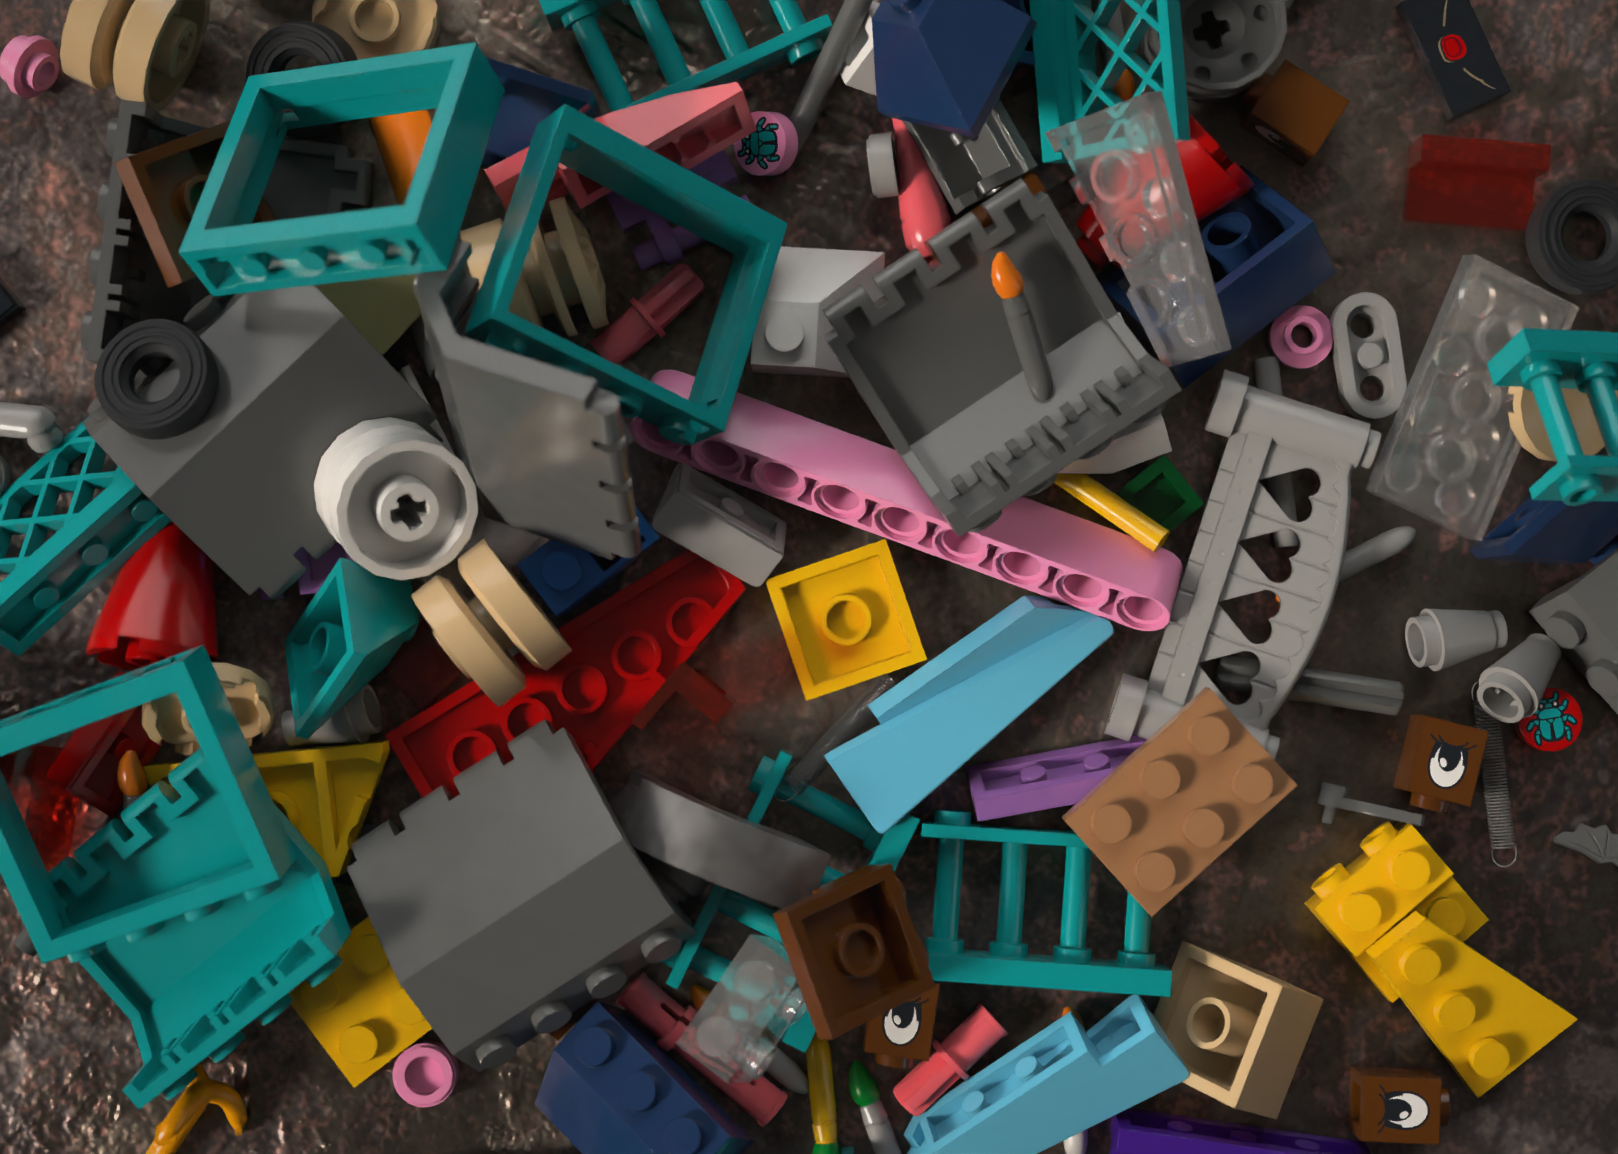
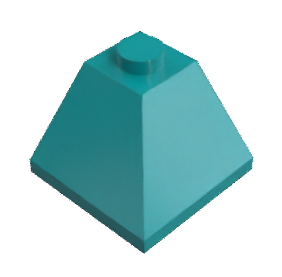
[284,557,420,739]

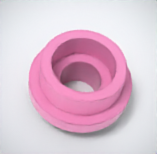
[0,35,59,99]
[1268,305,1333,369]

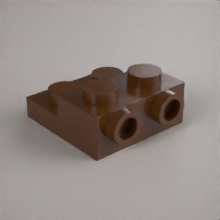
[114,120,275,288]
[773,863,936,1040]

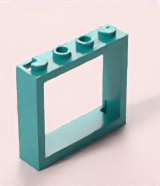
[178,42,505,296]
[464,104,788,445]
[0,644,297,964]

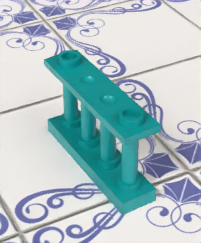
[538,0,833,112]
[1487,328,1618,506]
[662,748,920,1053]
[918,809,1172,997]

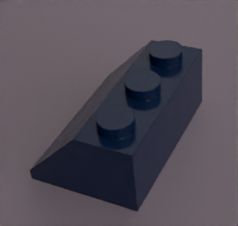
[1096,165,1336,388]
[534,1001,754,1154]

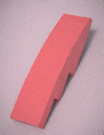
[484,82,757,212]

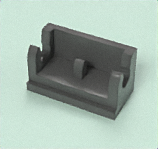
[902,98,1038,215]

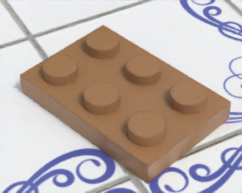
[1061,687,1297,917]

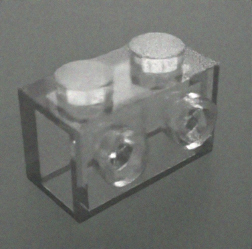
[676,934,808,1083]

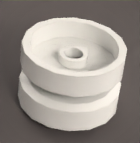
[314,417,478,580]

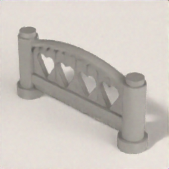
[1104,369,1381,760]

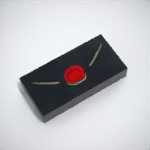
[1396,0,1511,121]

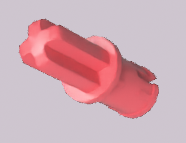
[589,263,705,366]
[893,1003,1009,1116]

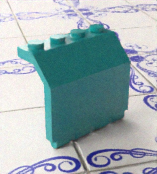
[48,748,351,1110]

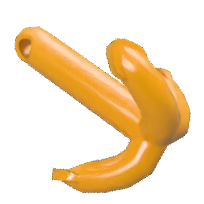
[145,1063,247,1154]

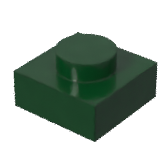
[1115,454,1204,531]

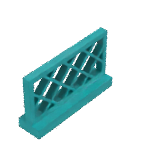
[1029,0,1191,165]
[0,415,172,657]

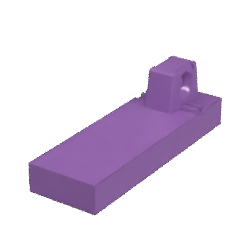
[966,736,1147,822]

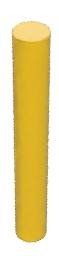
[1054,473,1170,552]

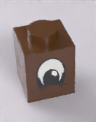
[1240,59,1350,167]
[1393,714,1489,814]
[863,981,940,1069]
[1348,1065,1450,1145]

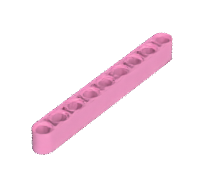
[630,369,1183,631]

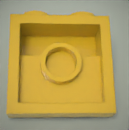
[1304,821,1489,1003]

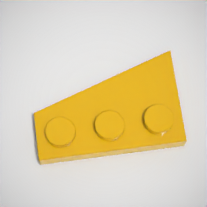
[1365,911,1578,1098]

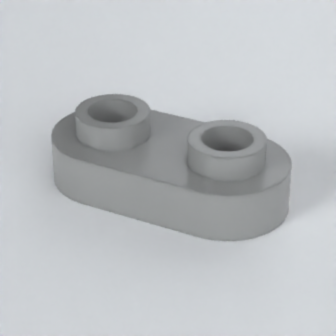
[1329,292,1407,421]

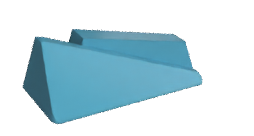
[824,595,1114,834]
[903,994,1189,1154]

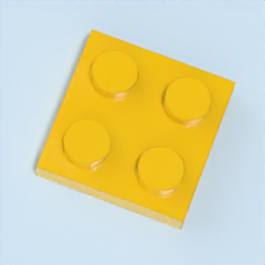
[765,539,927,701]
[289,916,432,1088]

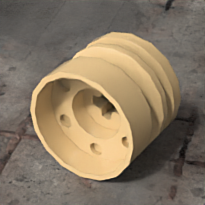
[460,196,609,338]

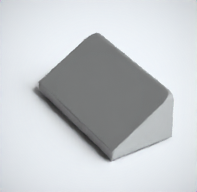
[652,462,787,587]

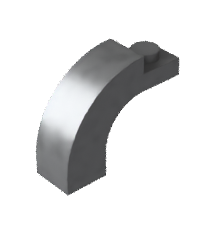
[613,769,831,908]

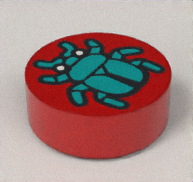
[1513,688,1583,752]

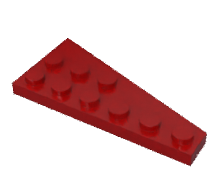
[385,549,747,798]

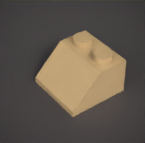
[1154,941,1323,1119]

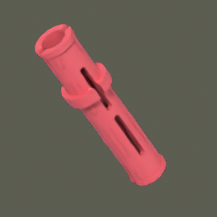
[616,971,788,1127]

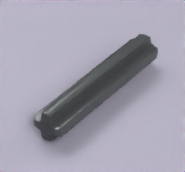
[1214,655,1404,715]

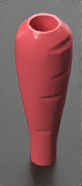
[892,118,952,262]

